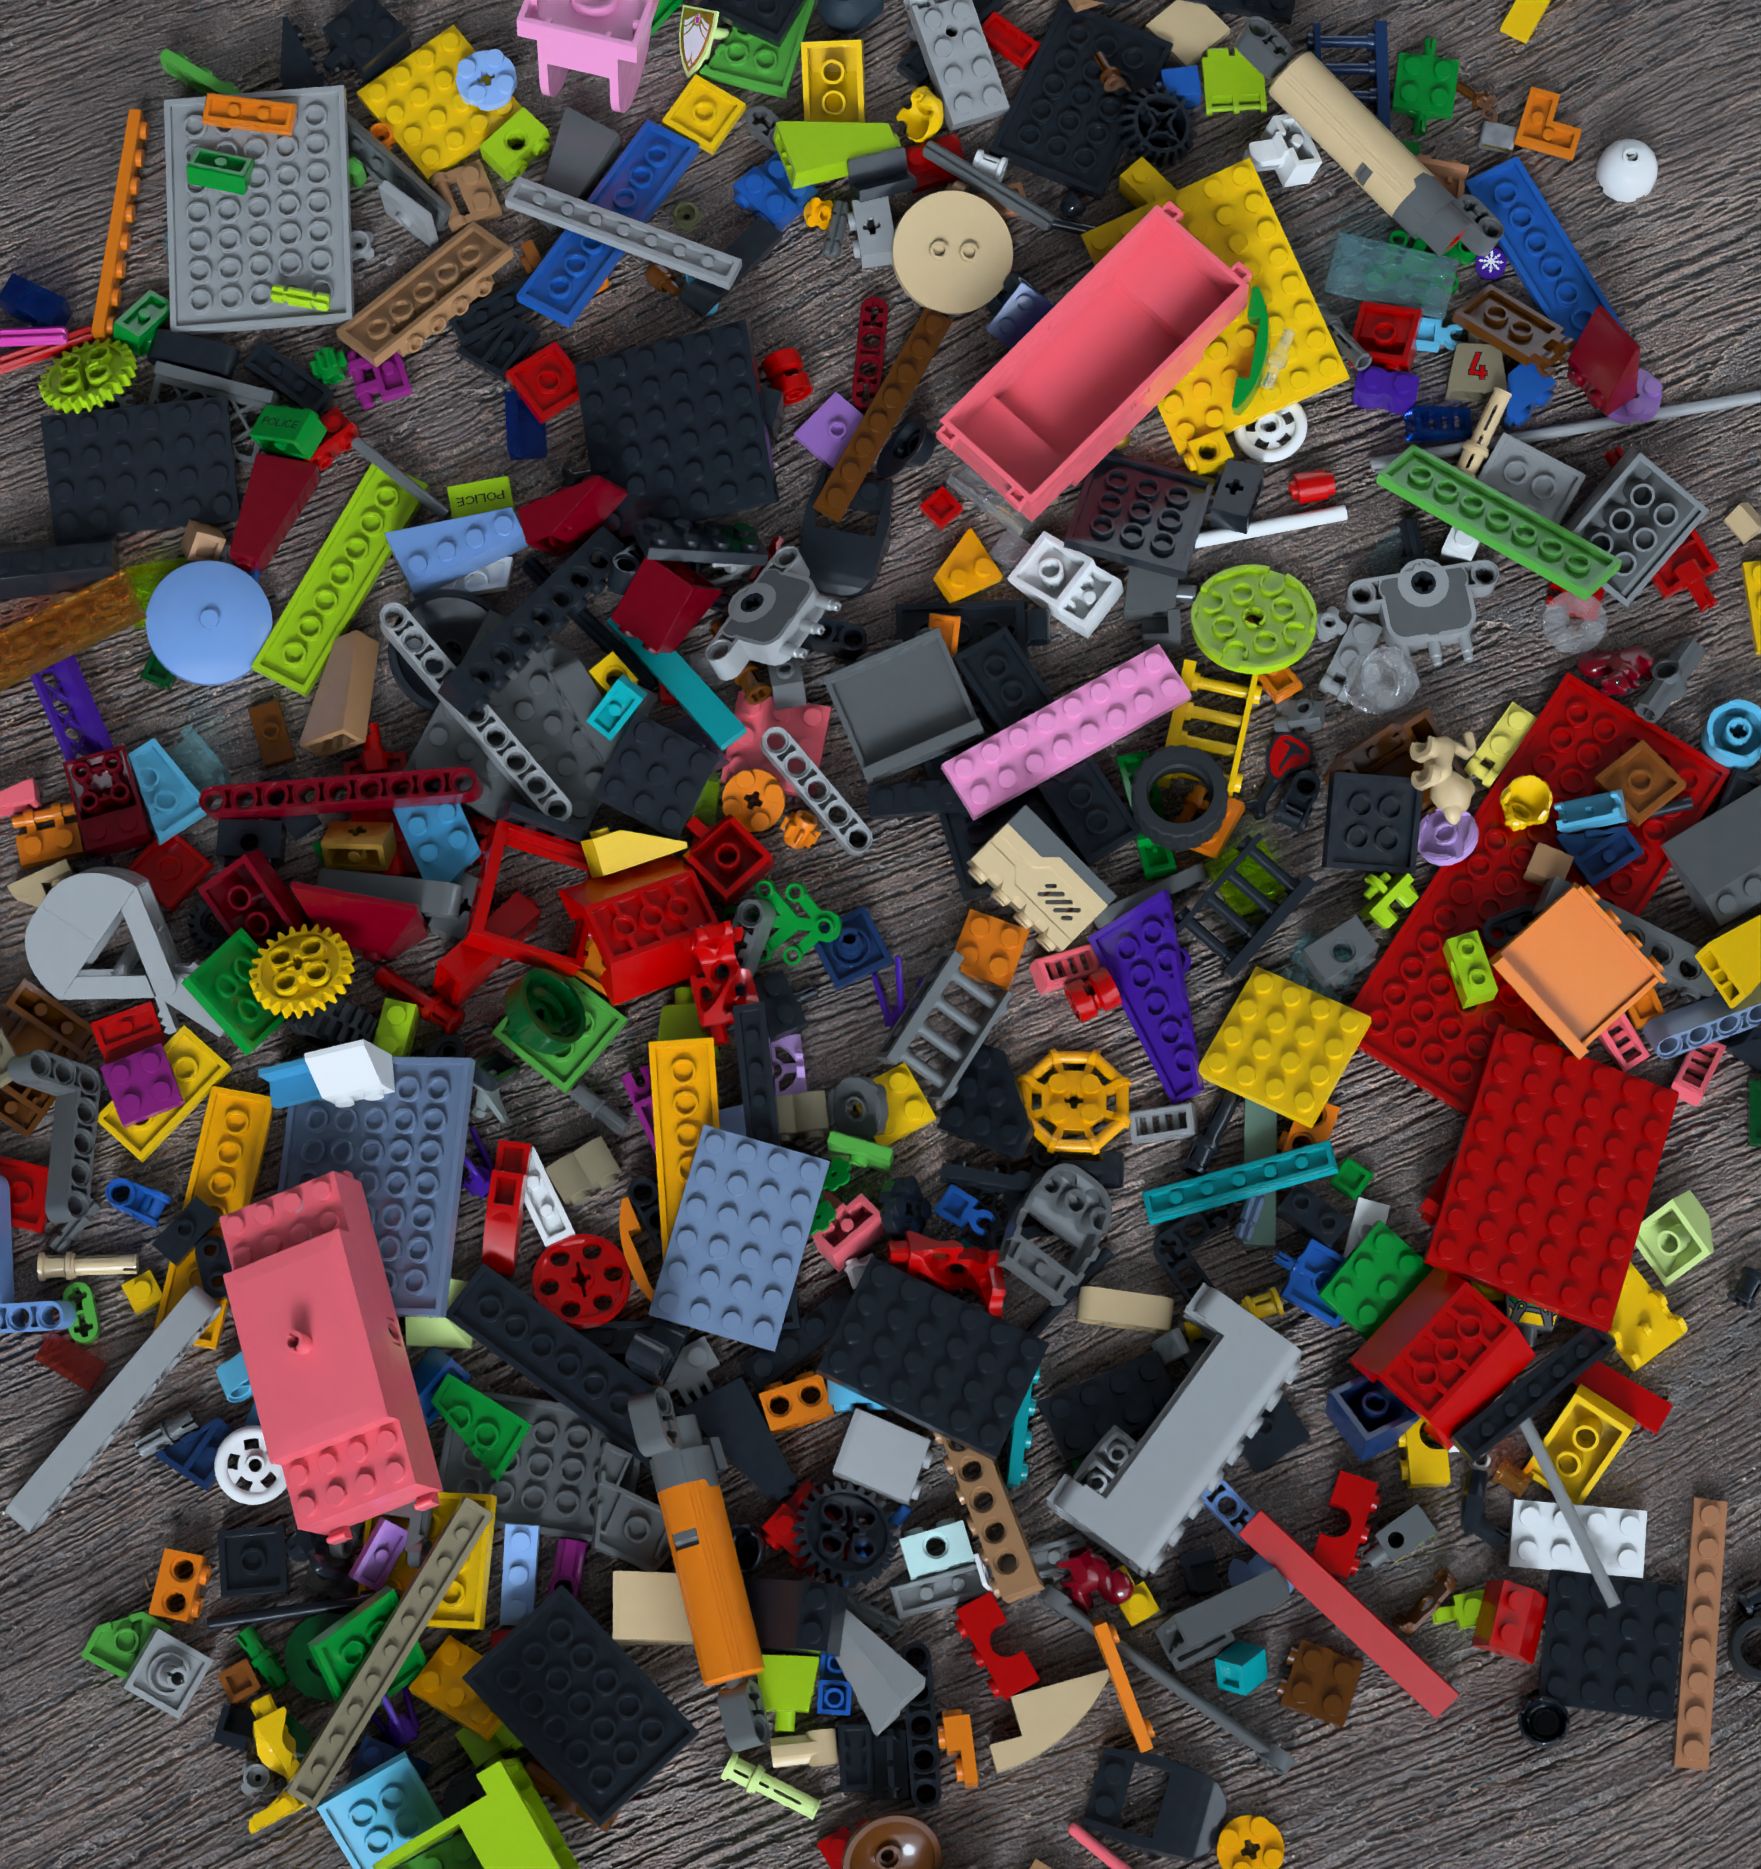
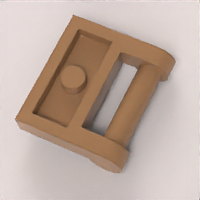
[429,159,503,233]

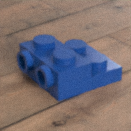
[733,152,820,231]

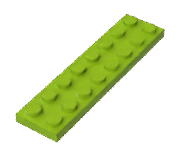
[251,463,430,697]

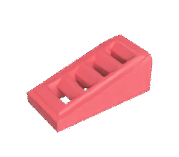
[0,778,42,817]
[1029,944,1102,995]
[1597,1013,1650,1072]
[1669,1041,1726,1106]

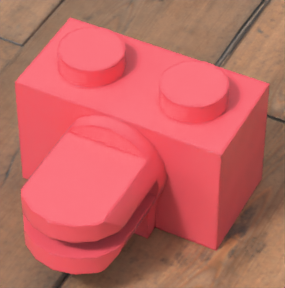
[812,1191,886,1272]

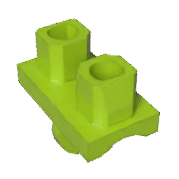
[1359,872,1419,929]

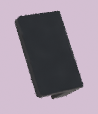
[846,146,918,203]

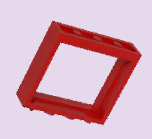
[462,819,597,978]

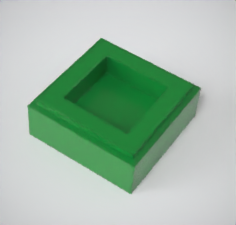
[1328,1156,1374,1203]

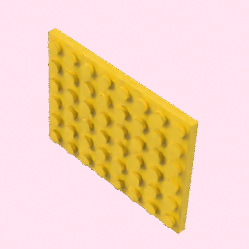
[1081,157,1350,456]

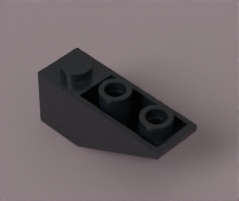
[280,16,330,90]

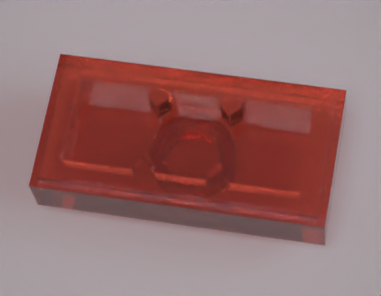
[34,1330,108,1393]

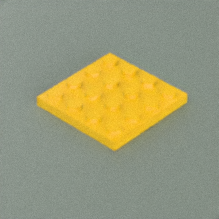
[357,24,522,184]
[1199,966,1372,1128]
[358,1492,497,1630]

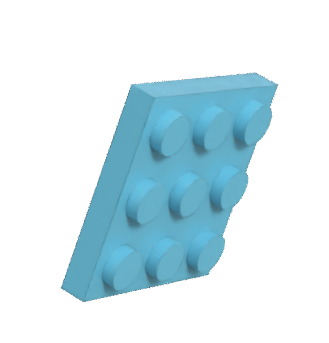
[316,1751,453,1869]

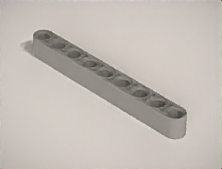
[380,602,572,823]
[5,1285,222,1534]

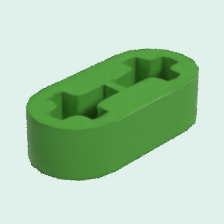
[63,1282,101,1345]

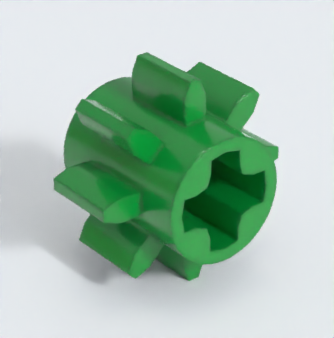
[309,347,348,385]

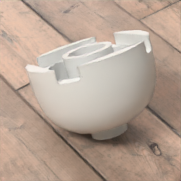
[1595,139,1658,202]

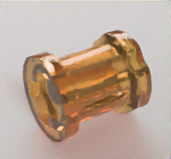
[1490,1457,1534,1499]

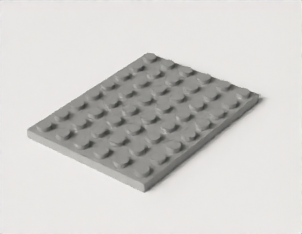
[164,85,354,335]

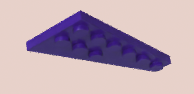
[1087,890,1204,1105]

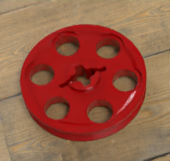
[532,1234,631,1330]

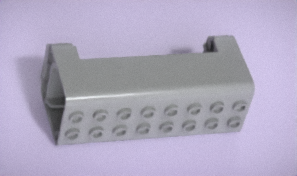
[1046,1283,1303,1577]

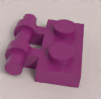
[346,350,413,409]

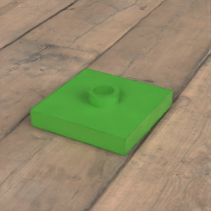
[827,1130,894,1174]

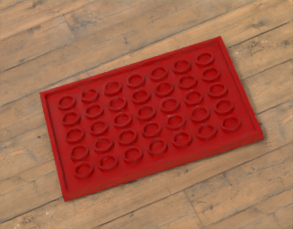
[1423,1024,1679,1333]

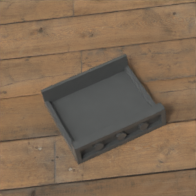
[822,627,985,786]

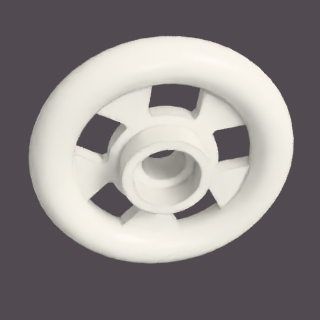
[1234,403,1308,462]
[214,1425,287,1505]

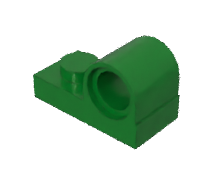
[113,290,170,357]

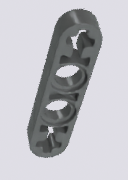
[1093,864,1210,930]

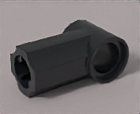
[1061,1151,1125,1189]

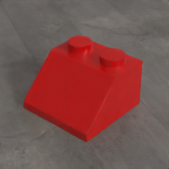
[1471,1580,1548,1665]

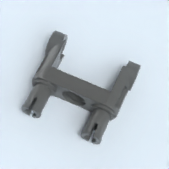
[329,1501,433,1569]

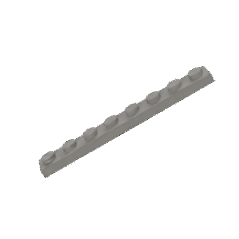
[505,176,742,290]

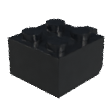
[322,0,412,82]

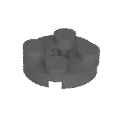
[827,1076,888,1140]

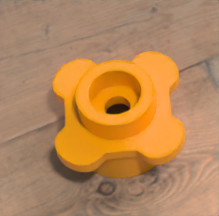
[803,197,833,230]

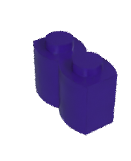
[1351,366,1420,414]

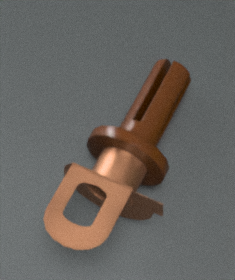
[1094,52,1131,92]
[1456,81,1498,123]

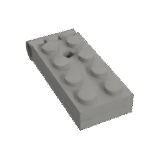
[903,0,1010,132]

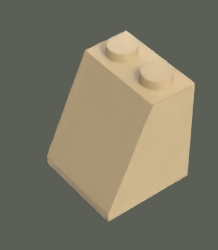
[613,1571,693,1646]

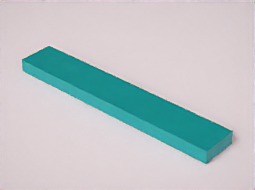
[607,616,747,751]
[1142,1139,1339,1225]

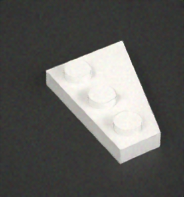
[409,556,514,604]

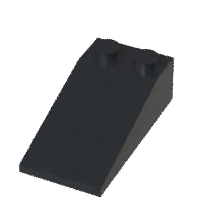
[743,1578,848,1657]

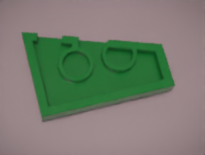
[431,1373,533,1482]

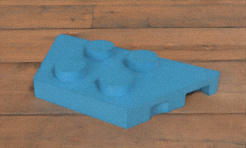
[393,794,482,883]

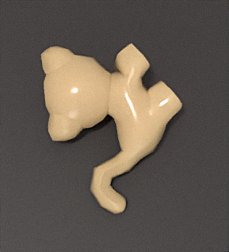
[1410,731,1476,825]

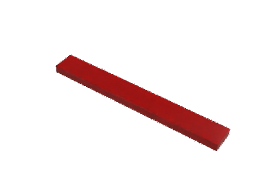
[1238,1508,1459,1719]

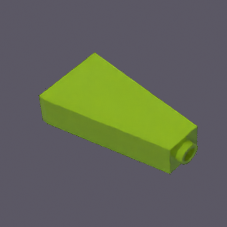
[773,121,901,189]

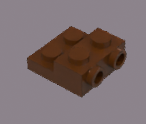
[1275,1639,1364,1728]

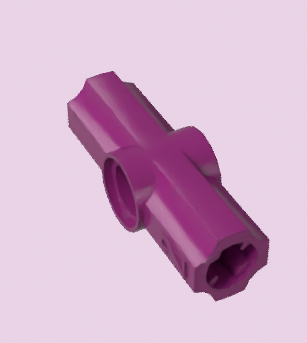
[548,1539,587,1601]

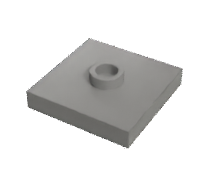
[378,180,439,248]

